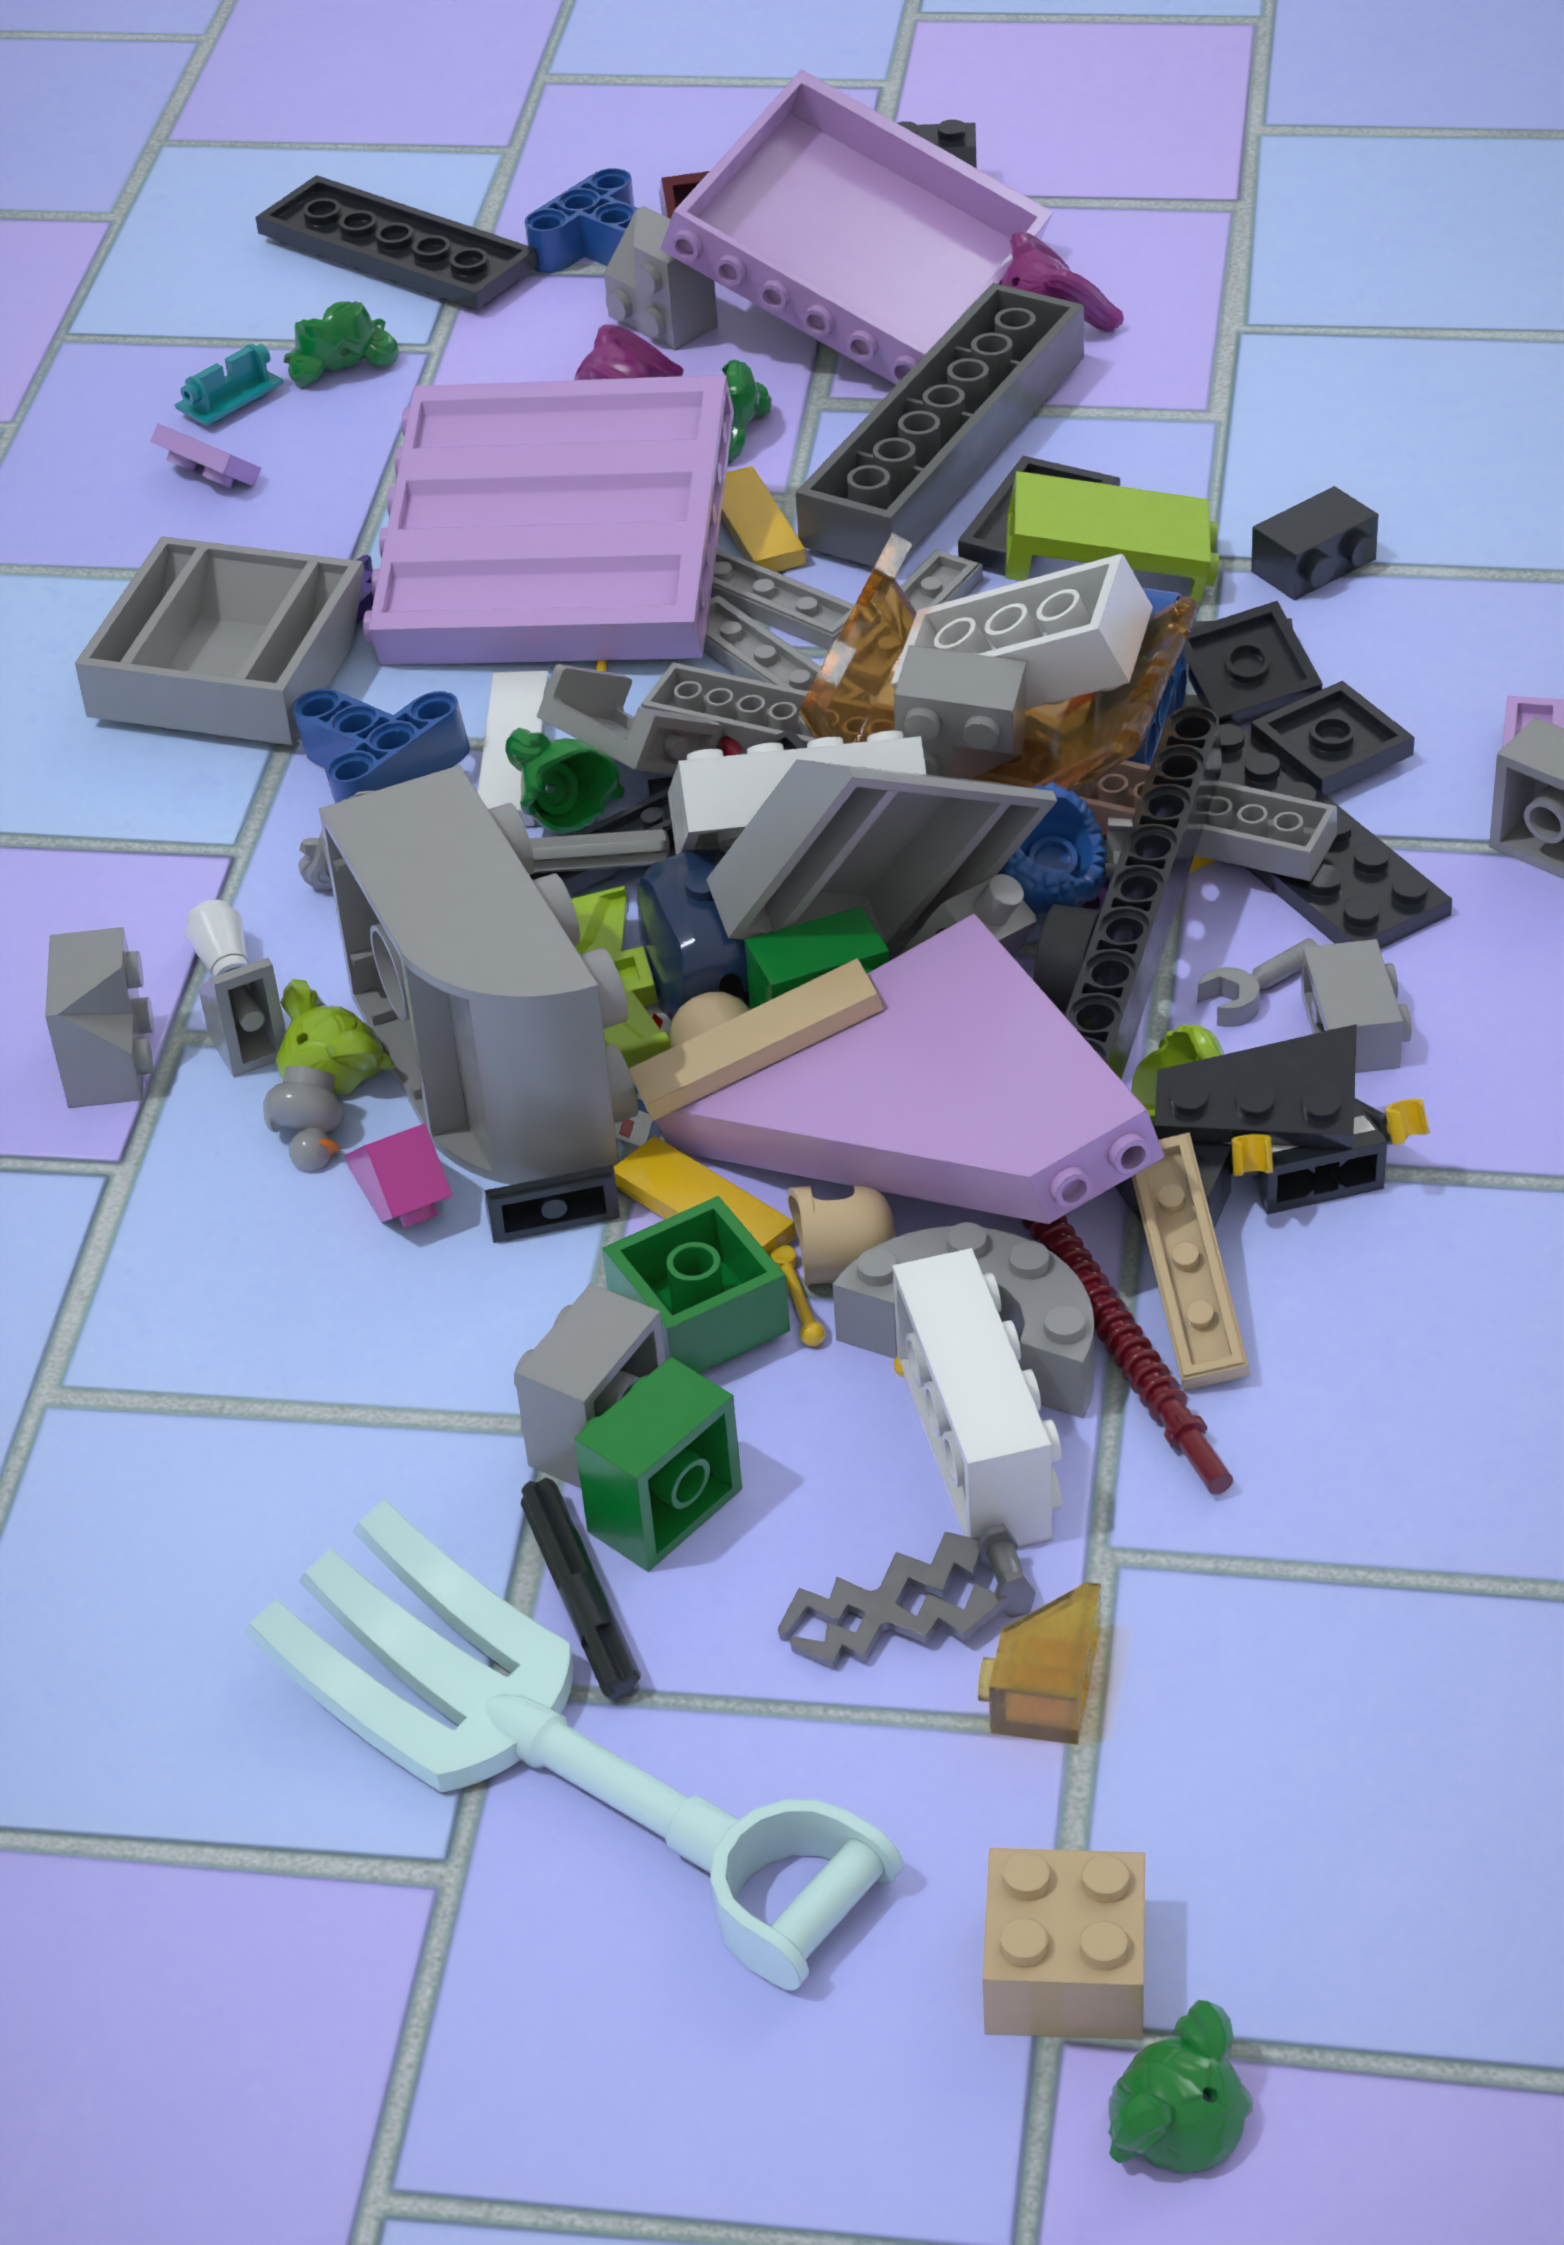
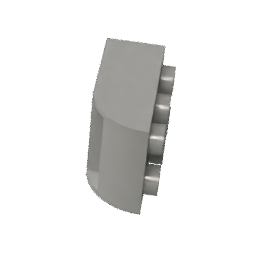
[319,765,638,1185]

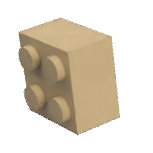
[982,1847,1146,2040]

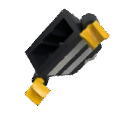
[1229,1098,1431,1215]

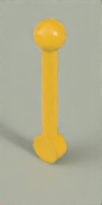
[770,1245,826,1347]

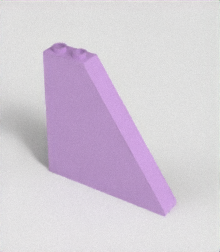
[654,914,1165,1224]

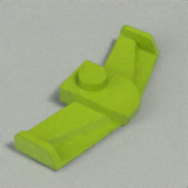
[571,885,671,1068]

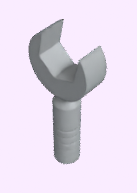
[1104,818,1133,879]
[1197,938,1318,1027]

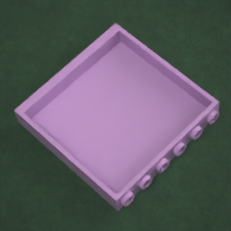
[660,69,1053,385]

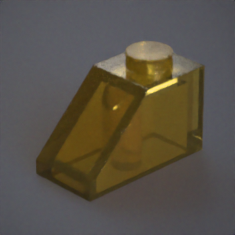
[978,1582,1101,1745]

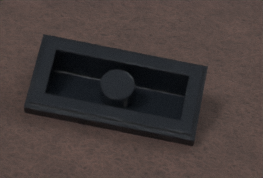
[485,1165,620,1243]

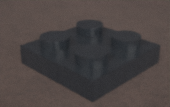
[1184,601,1323,725]
[1251,680,1415,796]

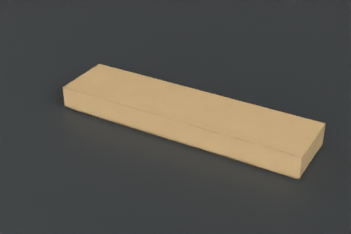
[629,958,884,1121]
[1131,1133,1250,1391]

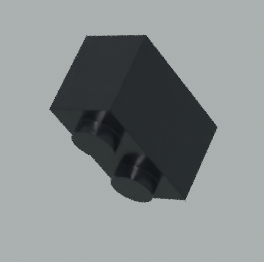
[1251,486,1379,601]

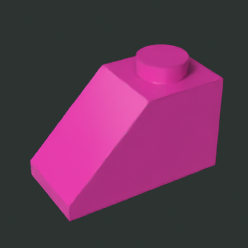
[344,1123,453,1228]

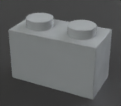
[1301,939,1412,1073]

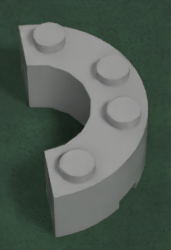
[832,1222,1094,1419]

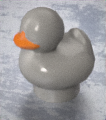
[263,1066,343,1172]

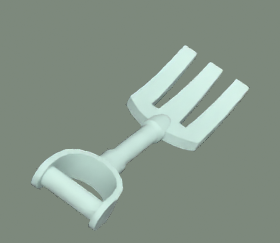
[243,1498,904,1991]

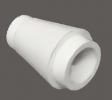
[184,899,249,977]

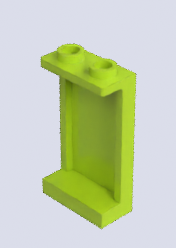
[1005,471,1219,604]

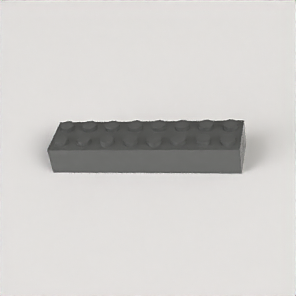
[795,283,1084,572]

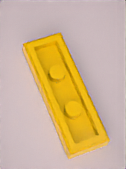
[720,466,806,572]
[613,1136,796,1257]

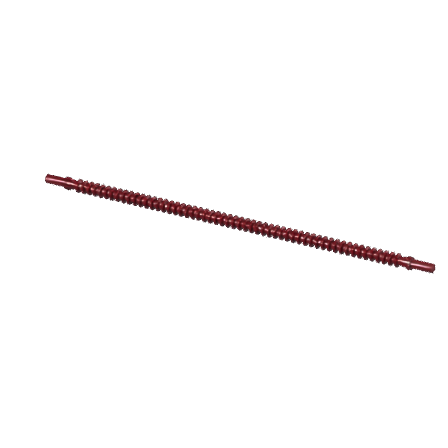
[716,736,1233,1494]

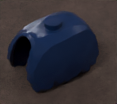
[636,848,749,1022]

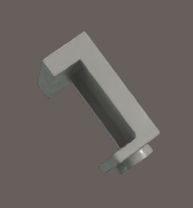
[536,664,724,775]

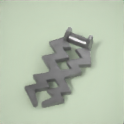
[778,1524,1036,1669]

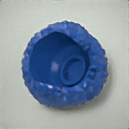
[996,782,1108,915]

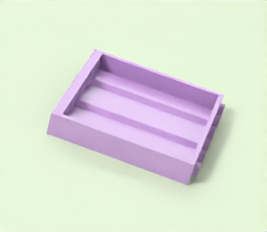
[363,375,734,665]

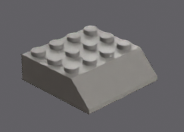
[74,536,364,745]
[706,759,1057,953]

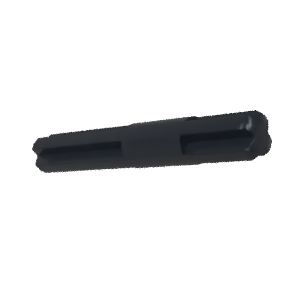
[520,1477,641,1701]

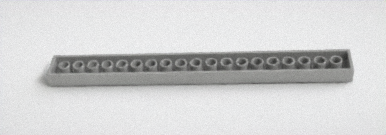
[641,662,1337,881]

